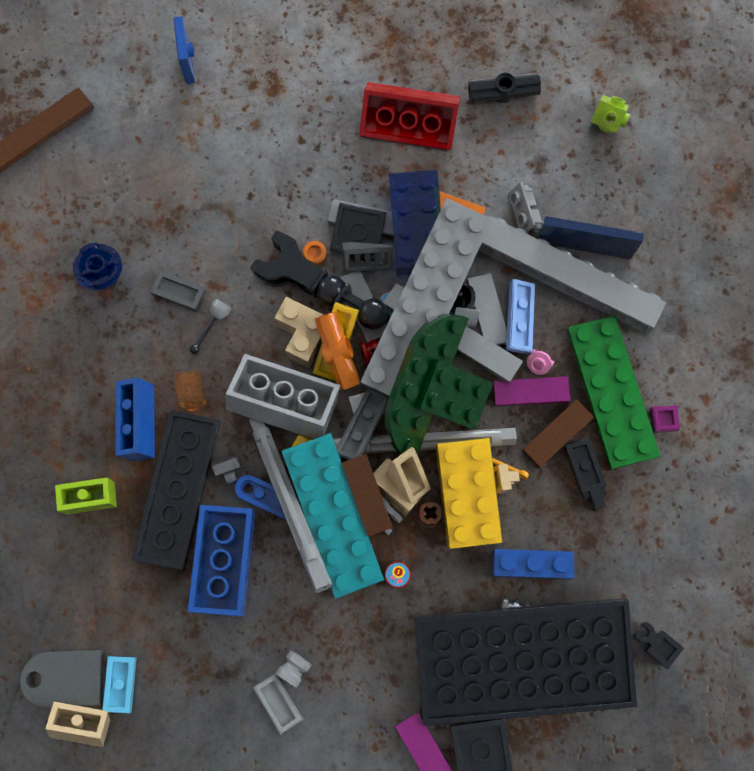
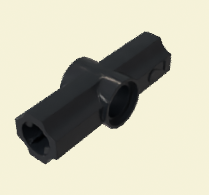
[468,72,541,103]

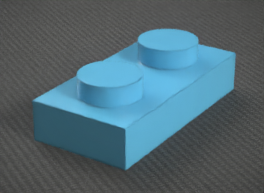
[103,656,137,713]

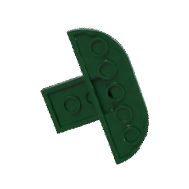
[385,314,493,456]

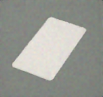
[455,307,479,329]

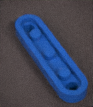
[235,475,309,526]

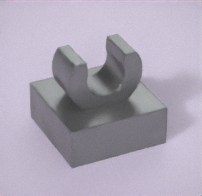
[212,453,240,484]

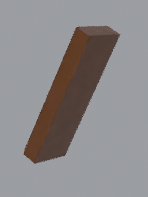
[522,399,594,469]
[342,454,393,537]

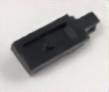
[564,438,607,511]

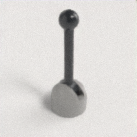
[190,298,232,354]

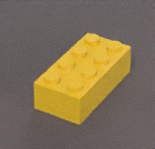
[435,438,502,549]

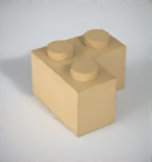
[274,297,323,369]

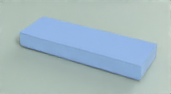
[506,279,535,355]

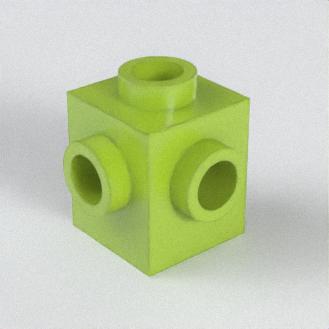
[591,95,630,133]

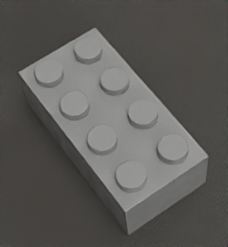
[226,354,340,439]

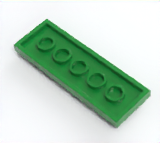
[567,316,660,470]

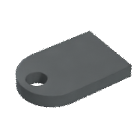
[20,650,104,707]

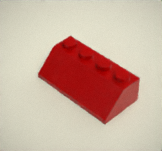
[359,82,460,150]

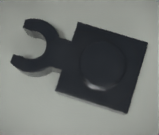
[633,622,684,669]

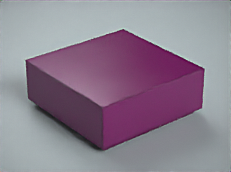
[650,405,680,433]

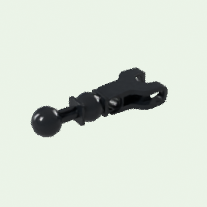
[250,231,388,330]

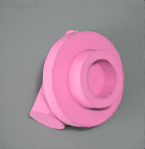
[527,349,554,375]

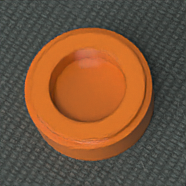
[302,241,327,266]

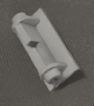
[508,182,543,232]

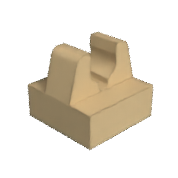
[493,464,520,494]

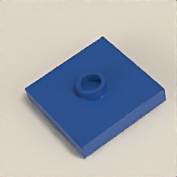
[173,16,195,84]

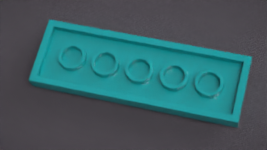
[282,433,384,599]

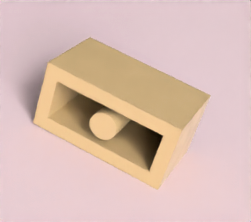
[45,702,110,747]

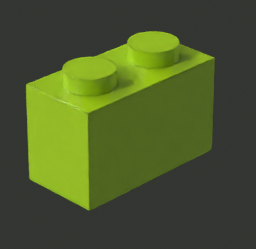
[55,478,117,515]

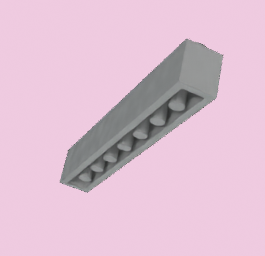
[478,216,666,335]

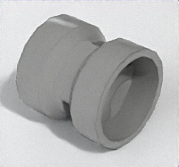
[276,650,312,688]

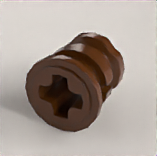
[417,502,442,529]

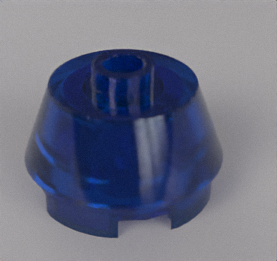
[73,242,122,290]

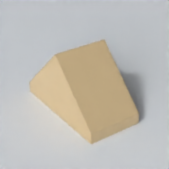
[386,447,431,504]

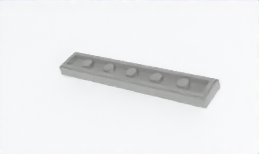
[383,283,523,383]

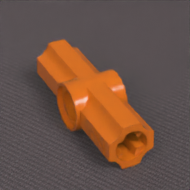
[314,311,360,390]

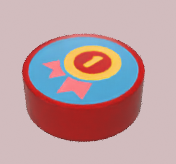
[385,561,411,588]

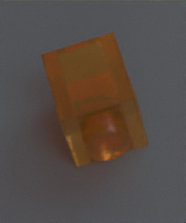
[174,370,207,410]

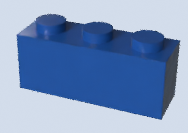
[115,378,155,461]
[491,549,574,580]

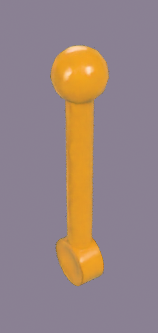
[492,458,529,480]

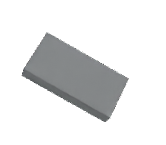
[253,673,304,735]

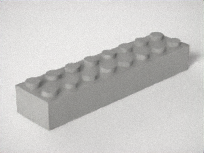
[360,198,493,397]

